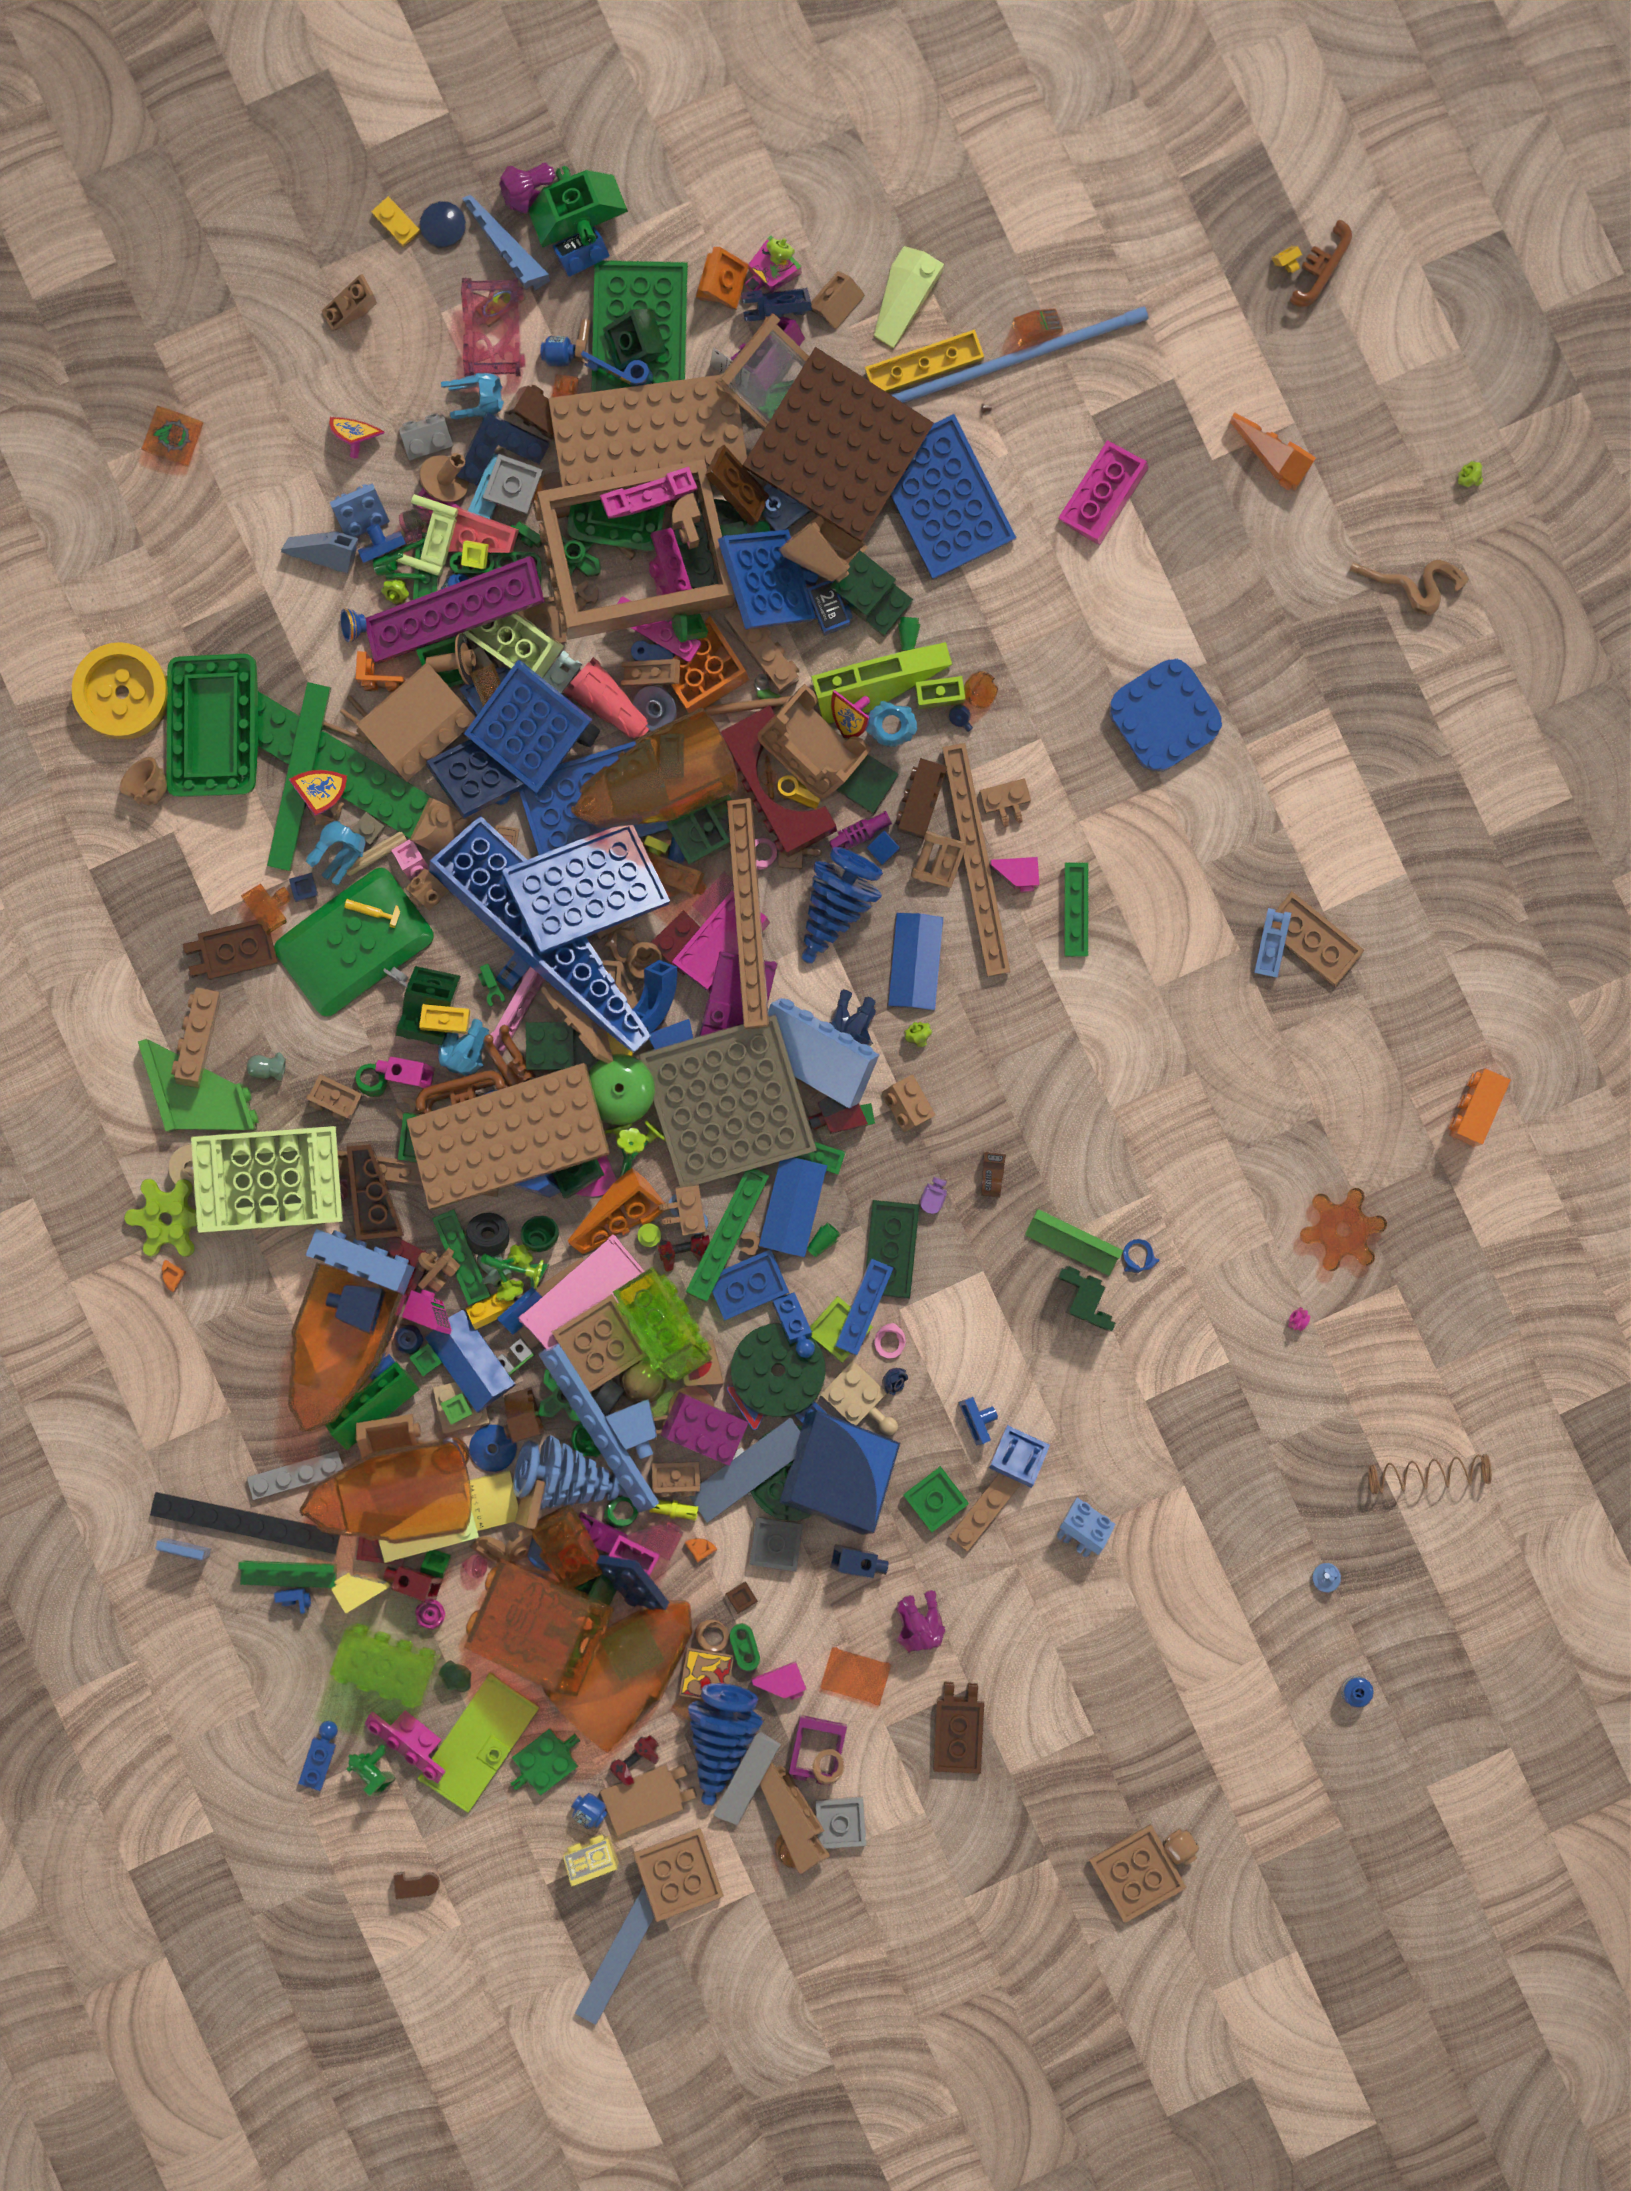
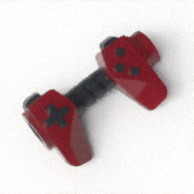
[658,1234,710,1272]
[610,1735,660,1786]

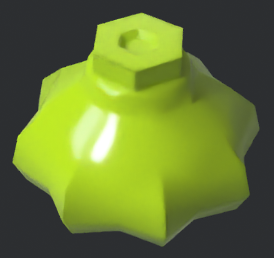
[766,238,795,264]
[1458,461,1483,487]
[381,579,409,605]
[904,1022,932,1047]

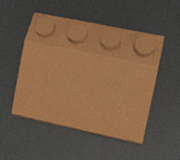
[356,663,475,782]

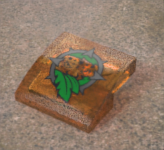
[141,406,204,467]

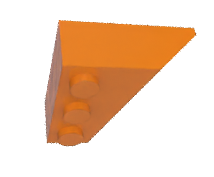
[670,616,749,717]

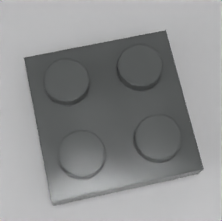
[749,1517,803,1571]

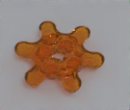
[1300,1188,1387,1272]

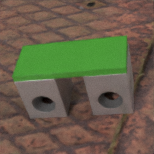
[498,1338,535,1375]

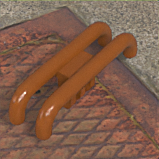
[1290,220,1352,307]
[483,1025,537,1086]
[416,1070,510,1114]

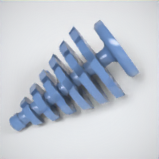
[513,1435,629,1510]

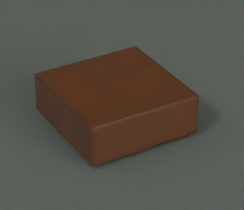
[725,1581,758,1614]

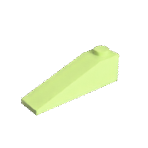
[874,246,944,349]
[379,1491,479,1563]

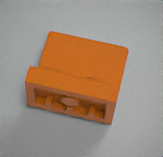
[356,651,405,692]

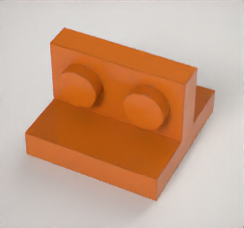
[696,247,748,309]

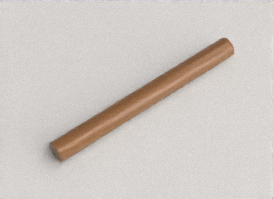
[706,696,792,715]

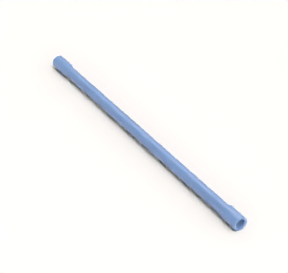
[892,306,1149,403]

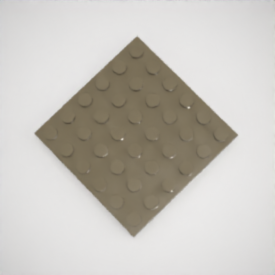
[640,1014,817,1188]

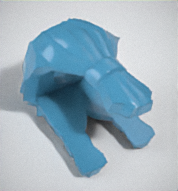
[441,373,504,420]
[866,701,918,747]
[306,820,365,886]
[438,1019,489,1076]

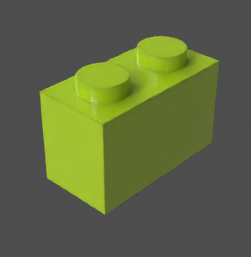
[915,676,965,710]

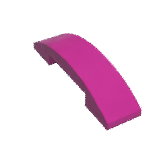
[600,466,697,518]

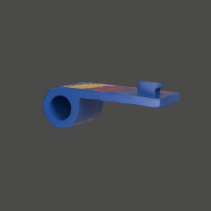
[581,351,653,387]

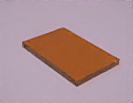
[820,1647,891,1705]

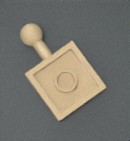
[821,1361,898,1436]

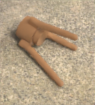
[323,695,371,744]

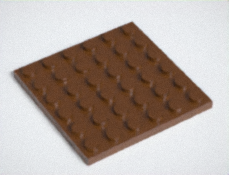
[742,347,934,542]

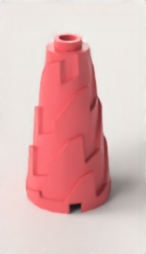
[563,657,649,739]

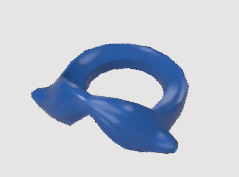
[1123,1239,1160,1273]

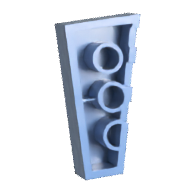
[306,1229,415,1293]

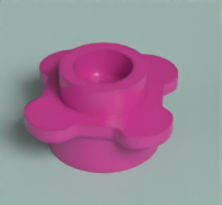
[1288,1307,1310,1331]

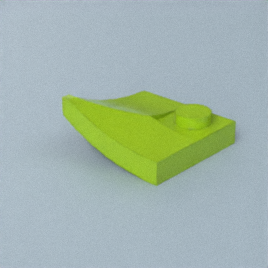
[810,1296,873,1363]

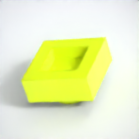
[461,540,489,569]

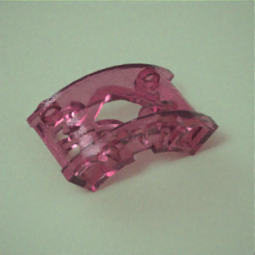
[461,278,526,377]

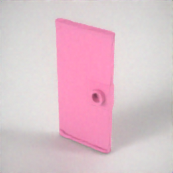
[518,1234,652,1349]

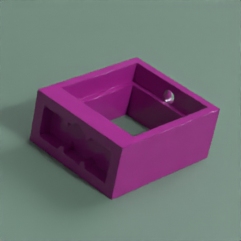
[789,1715,847,1786]

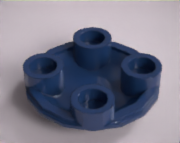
[420,201,466,248]

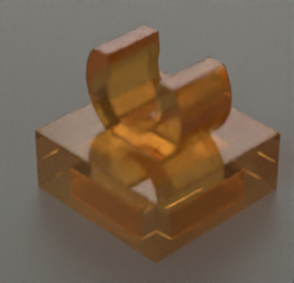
[552,374,579,398]

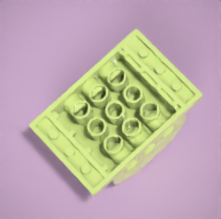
[191,1126,343,1233]

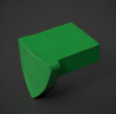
[672,614,708,642]

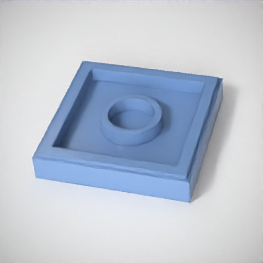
[155,1538,211,1560]

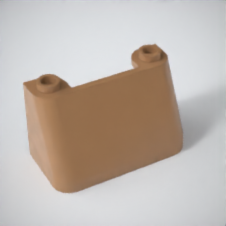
[779,515,868,582]
[758,684,872,798]

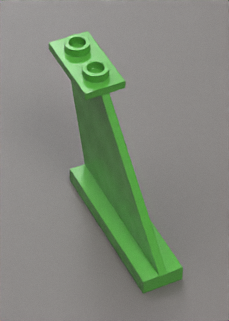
[138,1039,259,1133]

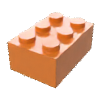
[1448,1068,1511,1147]

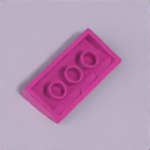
[1058,440,1149,546]

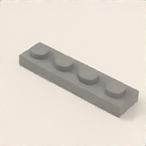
[247,1451,345,1500]

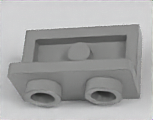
[399,413,453,460]

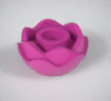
[415,1600,445,1629]

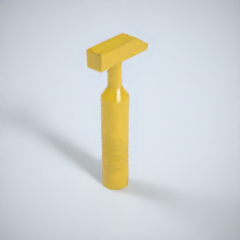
[344,899,400,928]

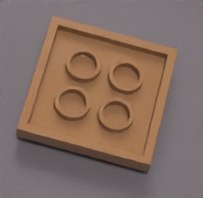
[551,1294,649,1392]
[1089,1824,1187,1923]
[633,1828,724,1922]

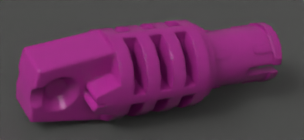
[829,811,892,850]

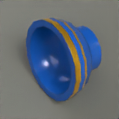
[340,609,367,642]

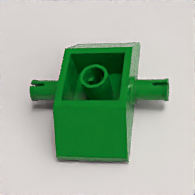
[528,166,628,248]

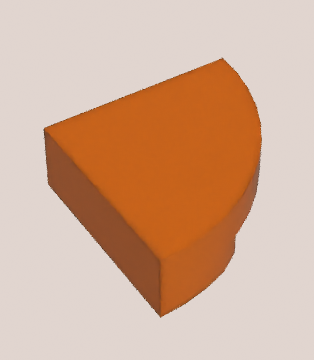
[162,1260,186,1292]
[685,1538,717,1562]

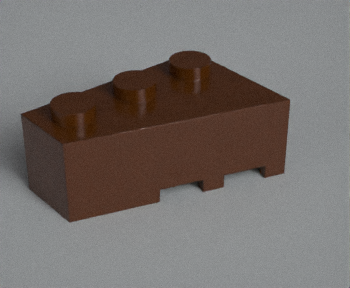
[505,385,555,442]
[895,758,947,839]
[504,1387,545,1443]

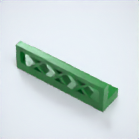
[238,1560,337,1588]

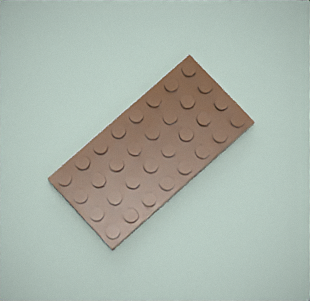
[548,374,747,487]
[407,1063,610,1210]

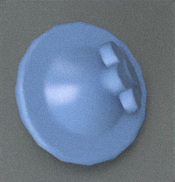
[1313,1563,1341,1592]

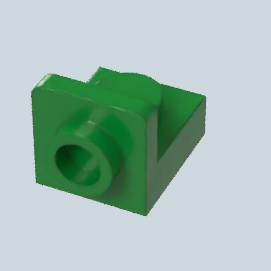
[511,521,542,549]

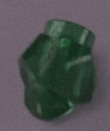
[438,1660,471,1692]

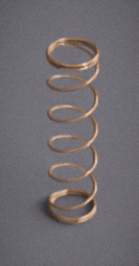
[1369,1454,1492,1495]

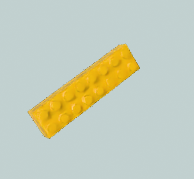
[865,329,984,393]

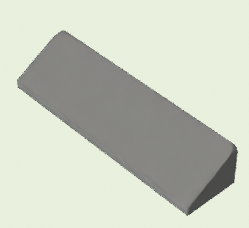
[713,1732,781,1825]

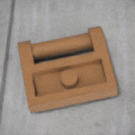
[911,831,966,888]

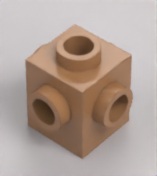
[405,868,449,911]

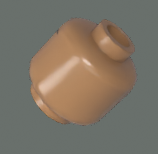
[1164,1829,1199,1866]

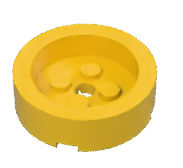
[72,642,168,740]

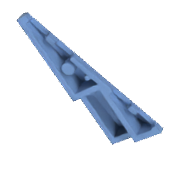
[463,195,550,290]

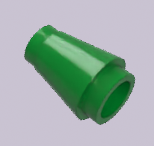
[898,617,921,650]
[807,1222,841,1258]

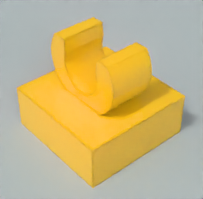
[1272,246,1302,273]

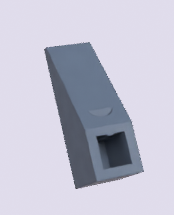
[281,531,358,573]

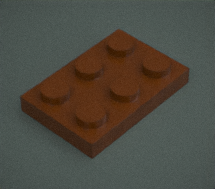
[705,445,770,526]

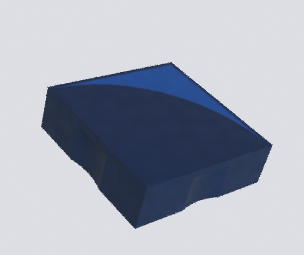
[779,1410,901,1535]

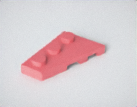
[448,507,519,553]

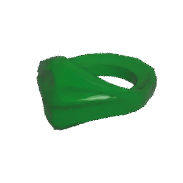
[355,1063,387,1097]
[604,1497,638,1528]

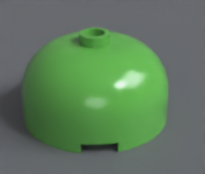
[588,1054,655,1126]

